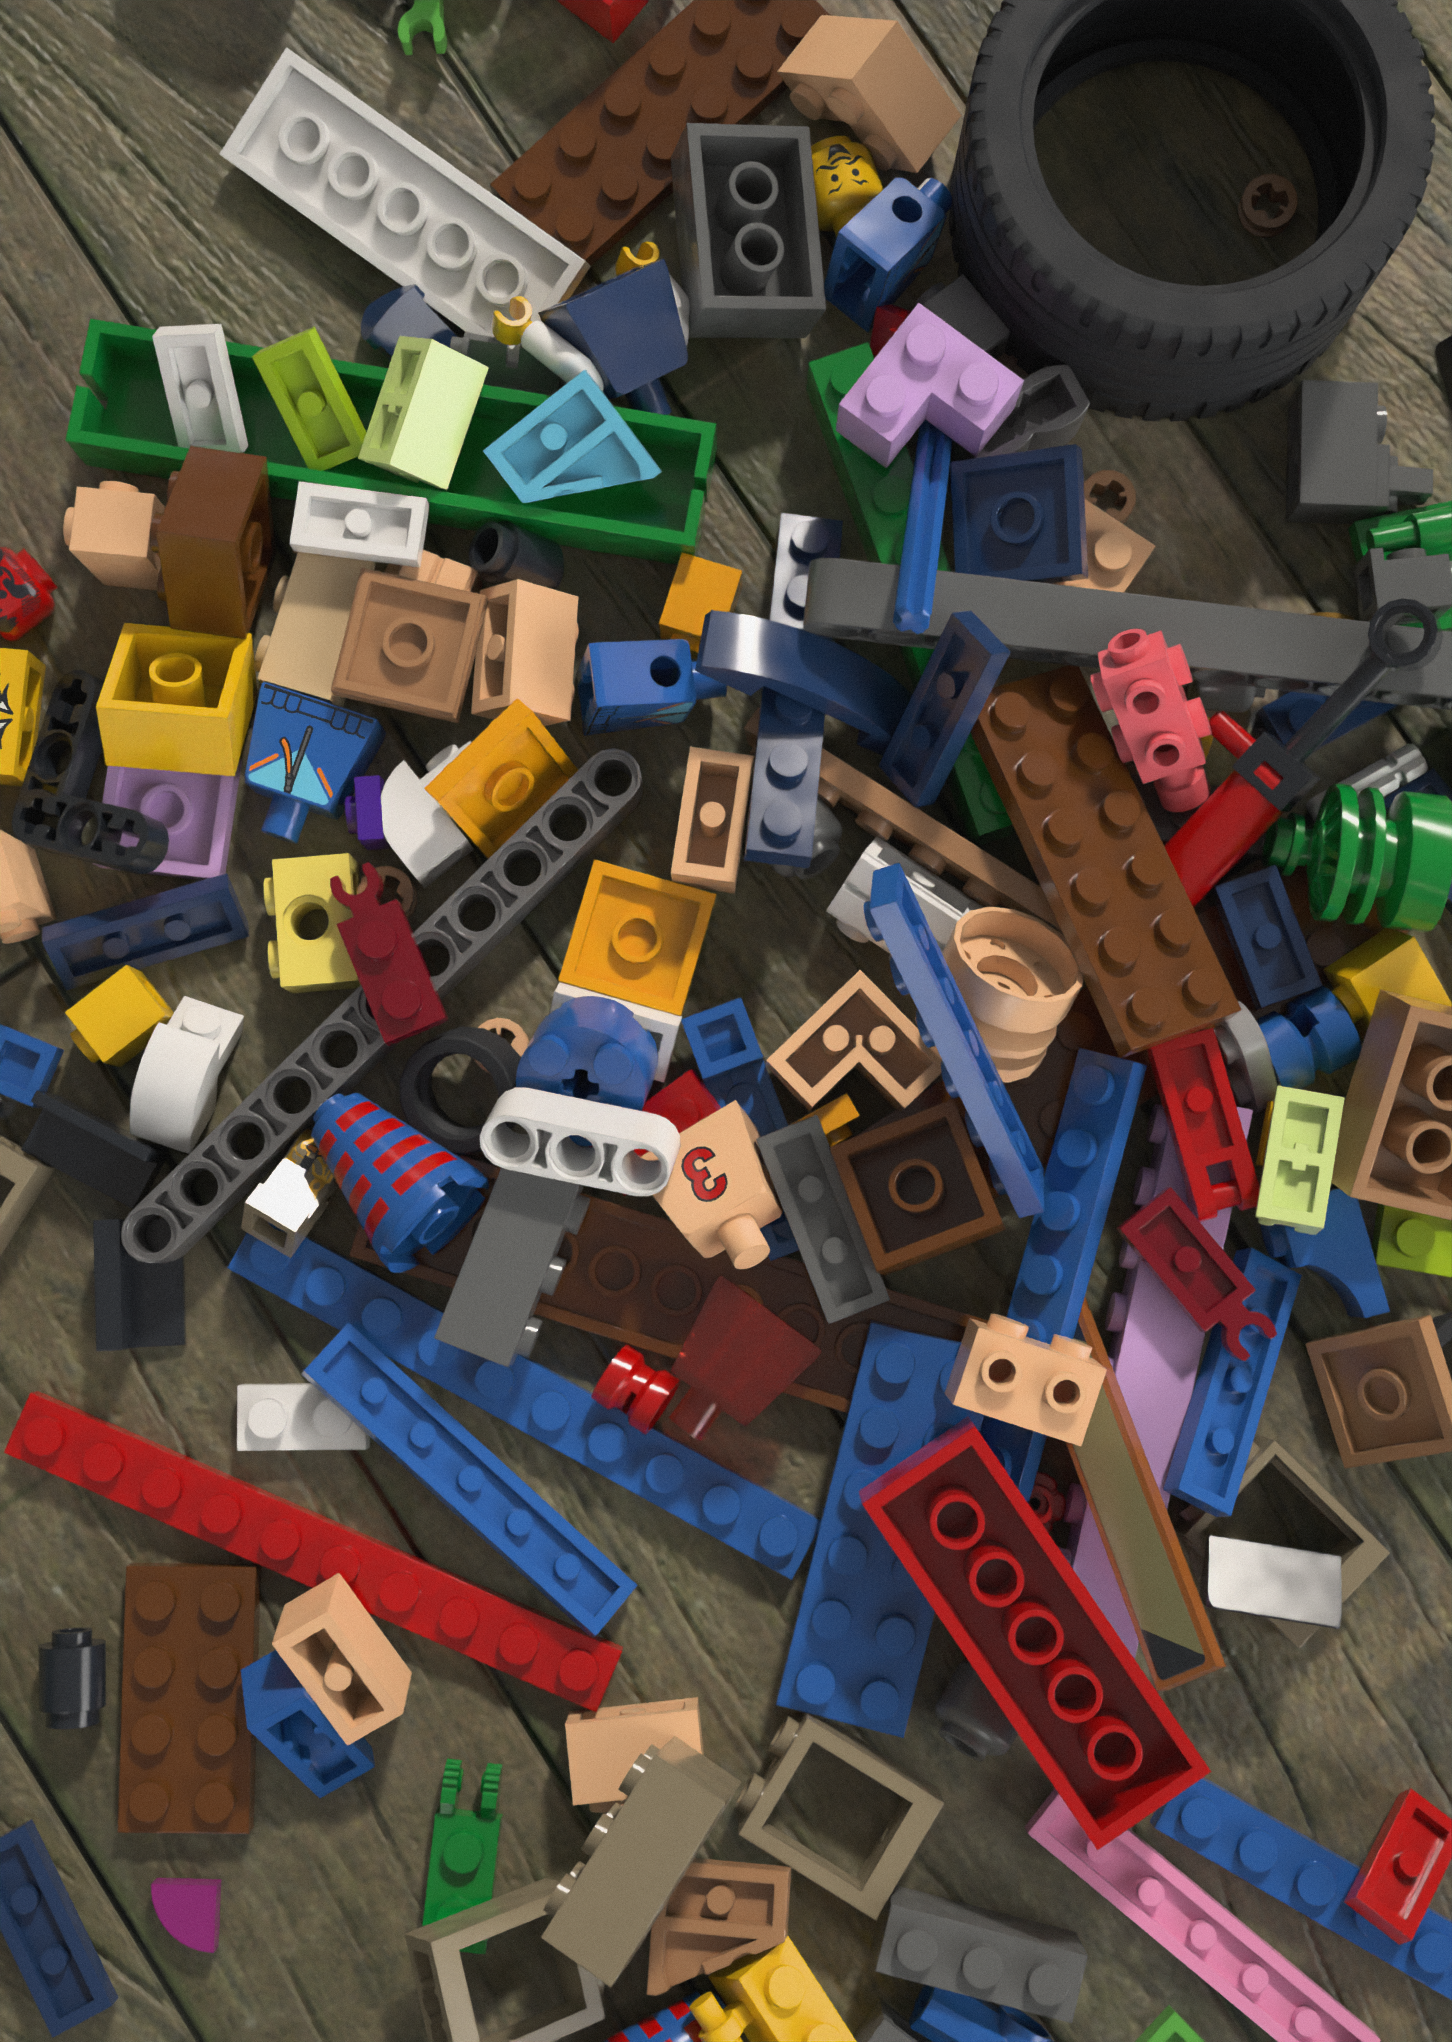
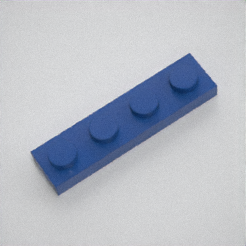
[1163,1247,1302,1517]

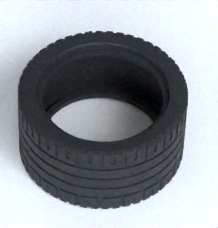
[948,0,1436,422]

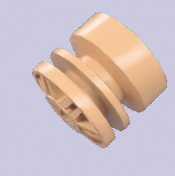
[915,907,1083,1082]

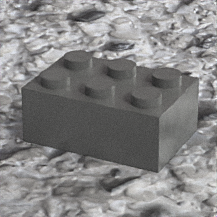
[670,123,826,338]

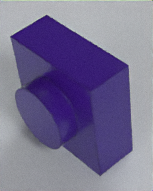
[345,775,392,850]

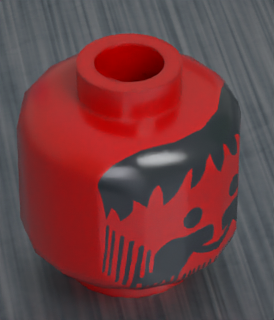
[0,547,58,641]

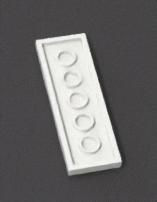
[220,47,591,363]

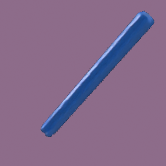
[893,419,953,634]

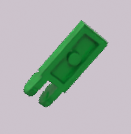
[422,1759,503,1954]

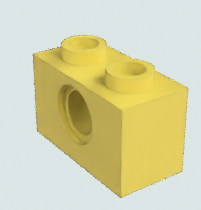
[264,853,361,993]

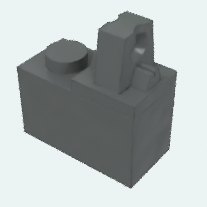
[1285,380,1433,525]

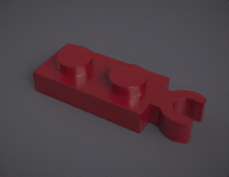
[330,862,449,1046]
[1116,1187,1277,1361]

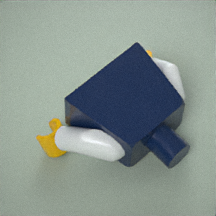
[492,242,690,415]

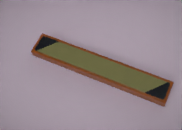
[1066,1297,1226,1691]

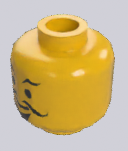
[811,136,883,237]

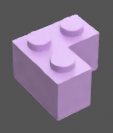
[836,303,1024,469]

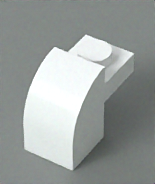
[381,741,474,888]
[130,996,244,1154]

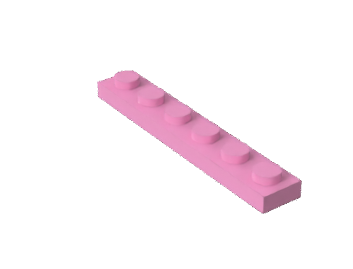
[1025,1789,1381,2042]

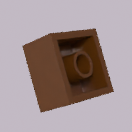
[150,446,276,639]
[830,1099,1006,1276]

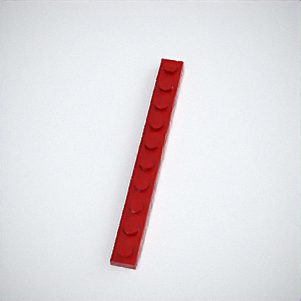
[3,1391,623,1712]

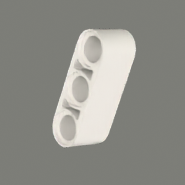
[480,1087,681,1196]

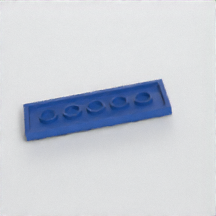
[776,1320,984,1738]

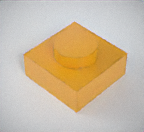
[790,1093,860,1147]

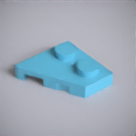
[483,370,662,503]

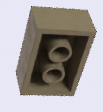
[541,1736,741,1988]

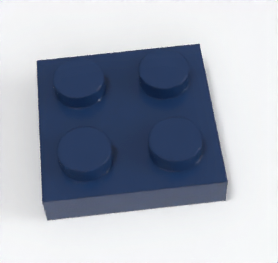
[950,444,1088,583]

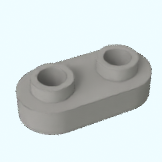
[1214,1001,1278,1113]

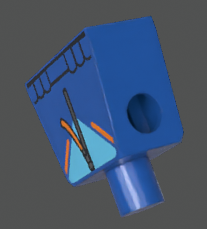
[824,178,952,333]
[576,639,727,735]
[245,681,386,844]

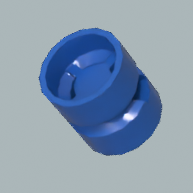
[1256,986,1362,1090]

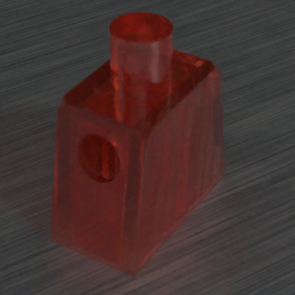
[669,1274,822,1441]

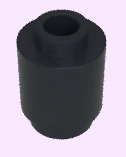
[469,521,564,590]
[38,1627,106,1729]

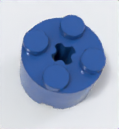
[516,996,658,1146]

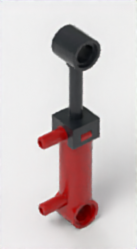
[1164,598,1443,908]

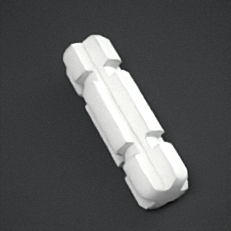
[1306,744,1428,823]

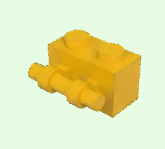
[689,1936,857,2042]

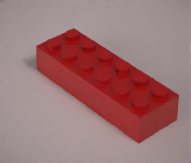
[859,1416,1211,1851]

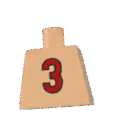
[640,1100,783,1269]

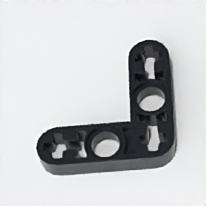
[12,670,169,874]

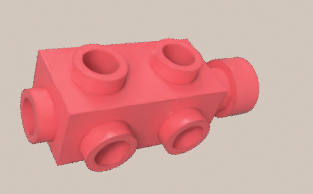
[1090,629,1212,812]

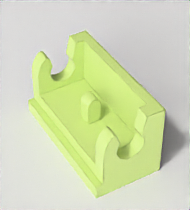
[358,336,489,490]
[1255,1086,1345,1235]

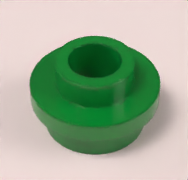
[1262,812,1312,877]

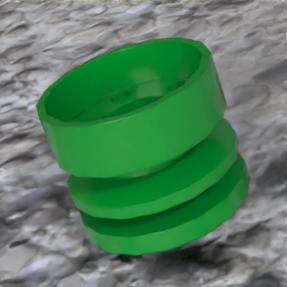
[1307,784,1452,932]

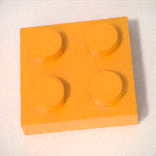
[424,698,578,859]
[558,859,716,1016]

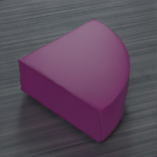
[151,1878,222,1953]

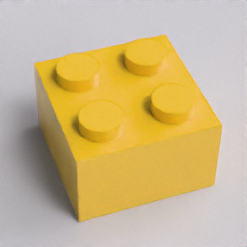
[96,623,258,776]

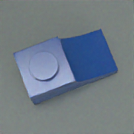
[1261,1186,1390,1318]
[240,1650,375,1799]

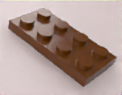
[118,1563,261,1834]

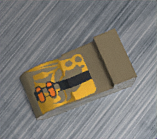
[241,1127,339,1258]

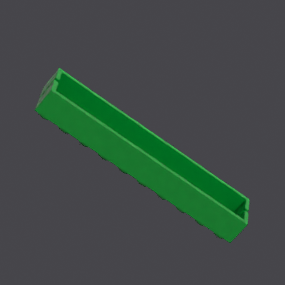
[65,319,717,565]

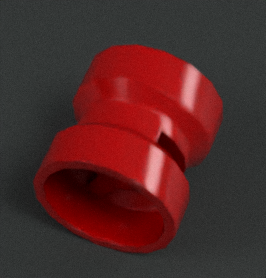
[591,1344,681,1435]

